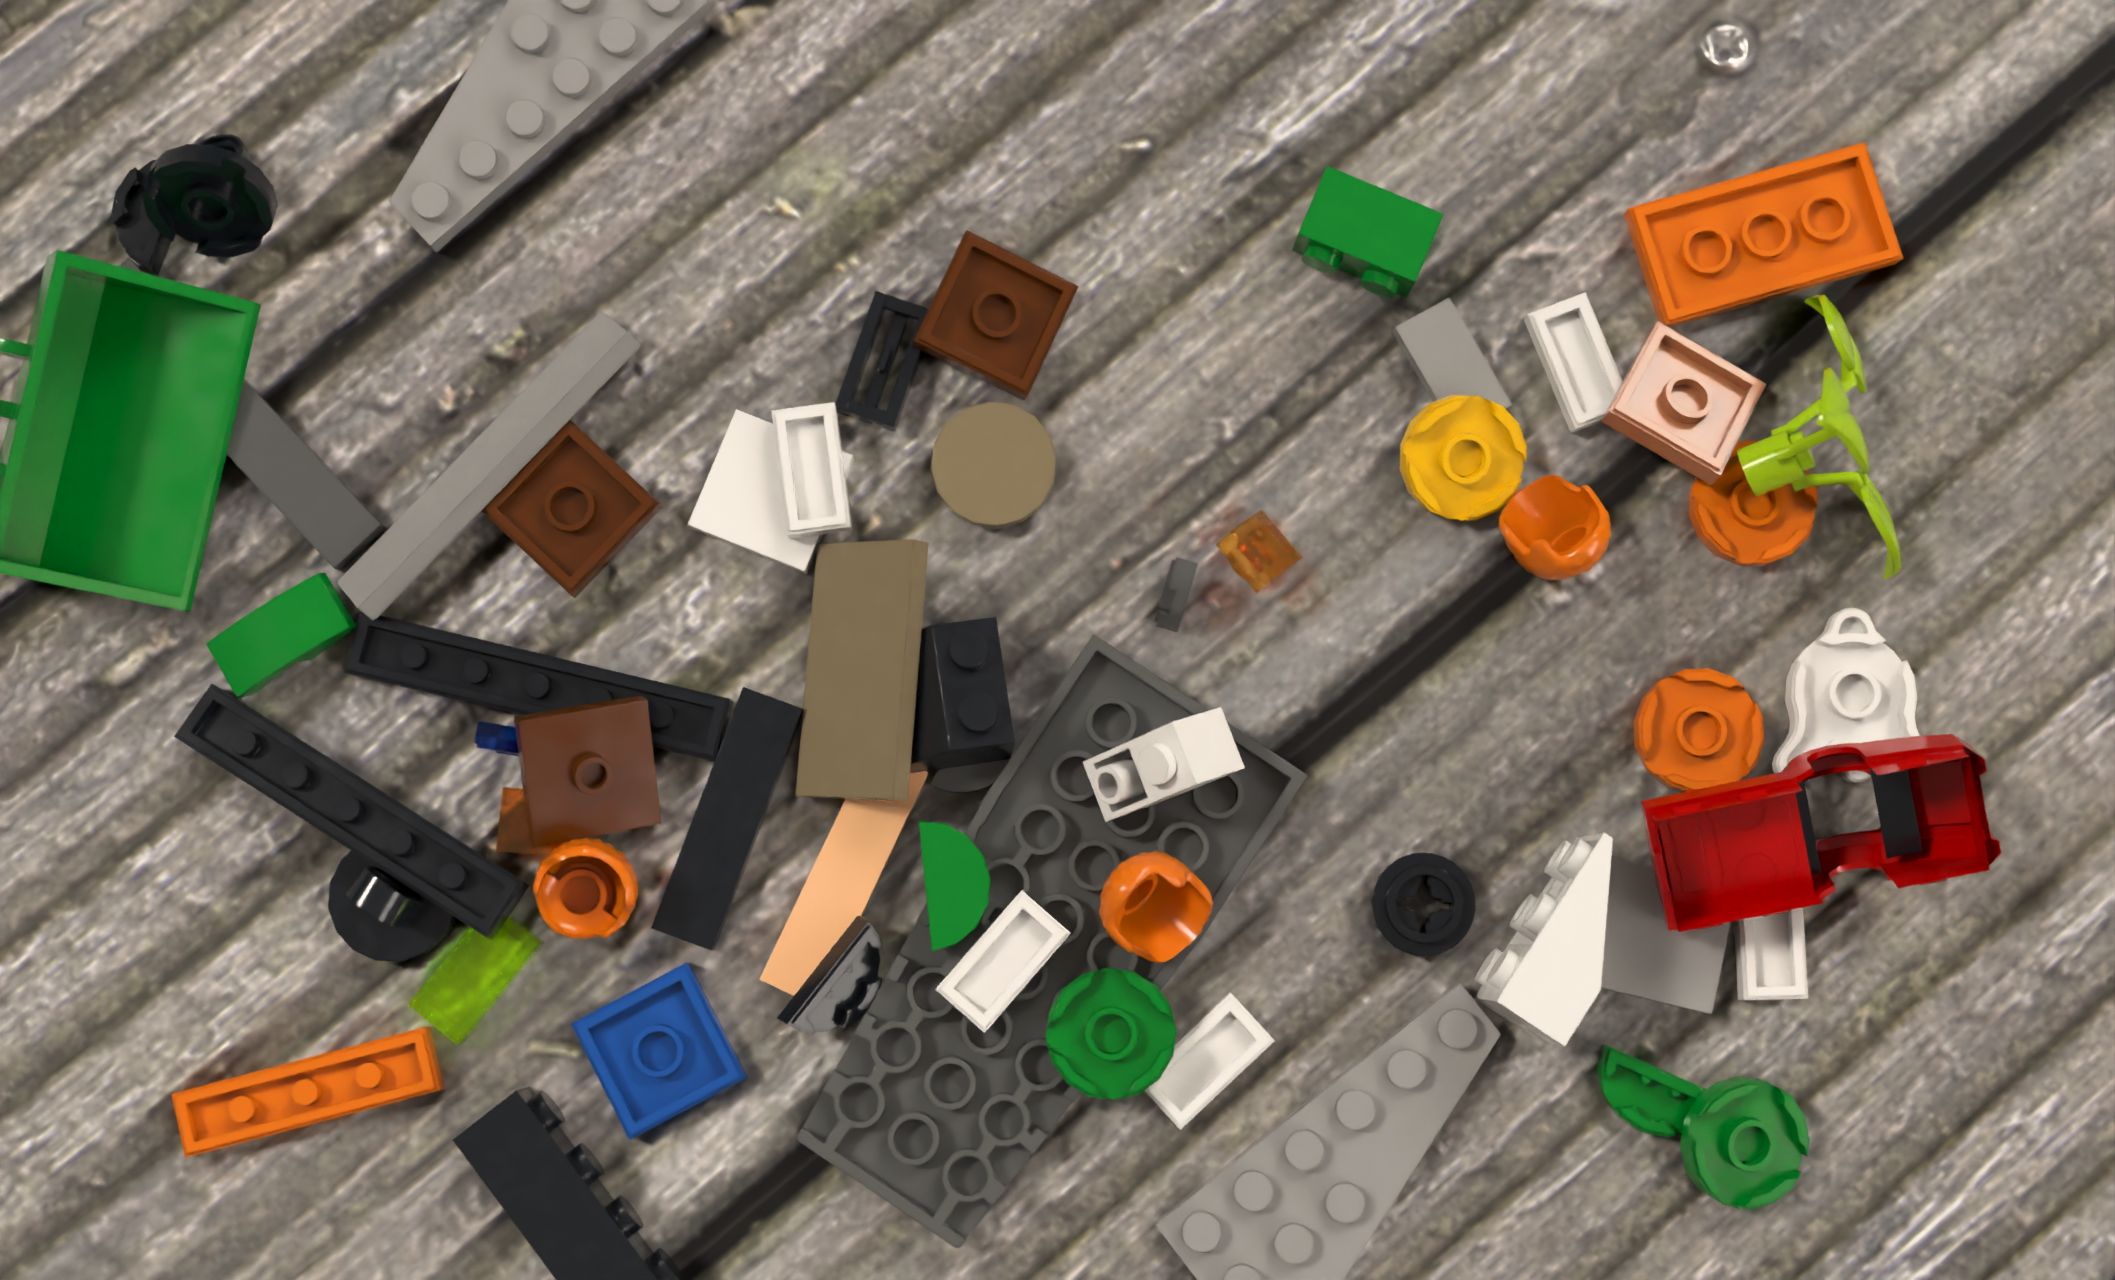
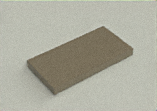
[795,539,929,801]

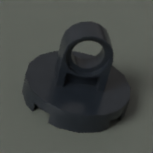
[142,134,278,257]
[328,851,457,962]

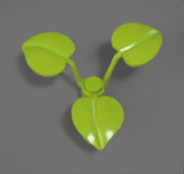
[1737,294,1901,579]

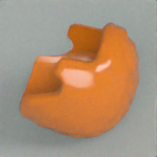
[1499,474,1612,580]
[533,838,639,940]
[1099,851,1213,963]

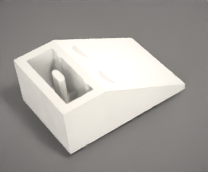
[1474,833,1613,1046]

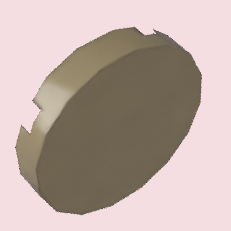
[931,402,1057,529]

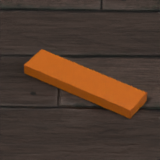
[171,1026,445,1158]

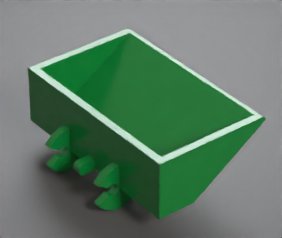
[0,250,261,612]

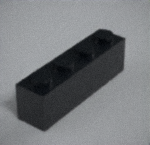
[453,1087,683,1280]

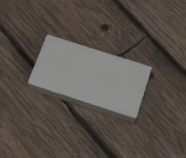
[1392,298,1512,410]

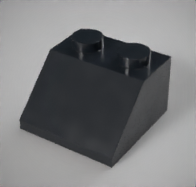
[910,617,1015,773]

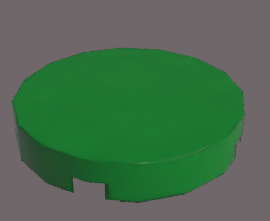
[1045,967,1176,1100]
[1680,1076,1810,1210]

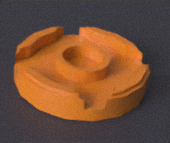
[1689,440,1818,566]
[1633,668,1764,793]

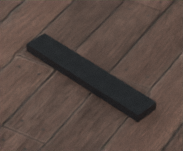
[344,611,733,761]
[174,684,530,940]

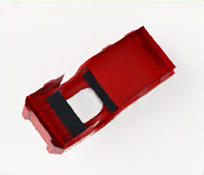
[1640,734,2001,932]

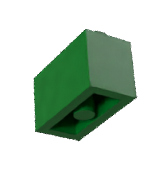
[1292,166,1444,298]

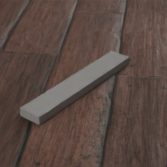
[336,311,641,620]

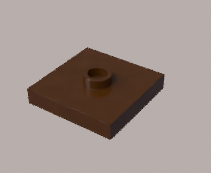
[911,230,1079,401]
[482,420,663,598]
[514,695,662,848]

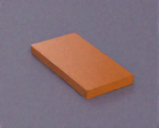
[1624,142,1903,328]

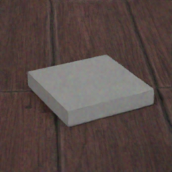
[1601,858,1731,1014]

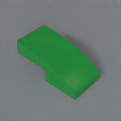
[206,573,357,698]

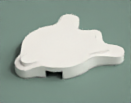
[1772,608,1920,783]

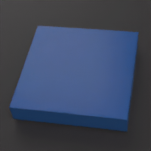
[571,962,748,1140]

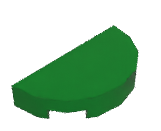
[919,821,991,952]
[1597,1044,1706,1137]

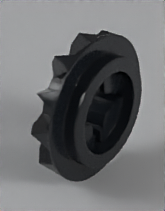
[1370,853,1475,956]

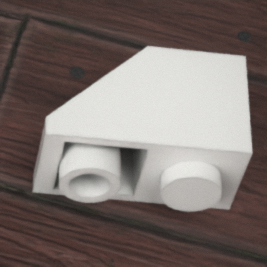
[1083,707,1245,822]

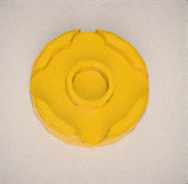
[1400,395,1527,520]

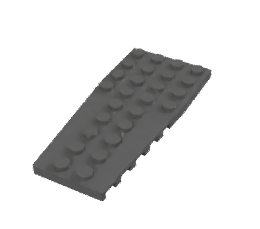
[797,634,1308,1248]

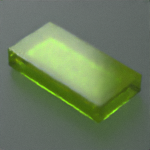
[408,915,545,1045]

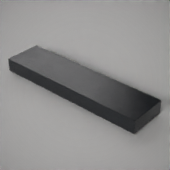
[651,687,803,950]

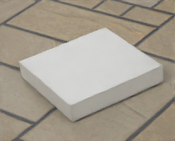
[687,409,854,574]

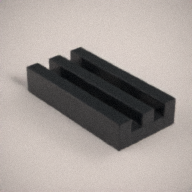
[835,291,928,432]

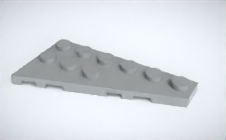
[389,0,712,252]
[1154,982,1501,1280]

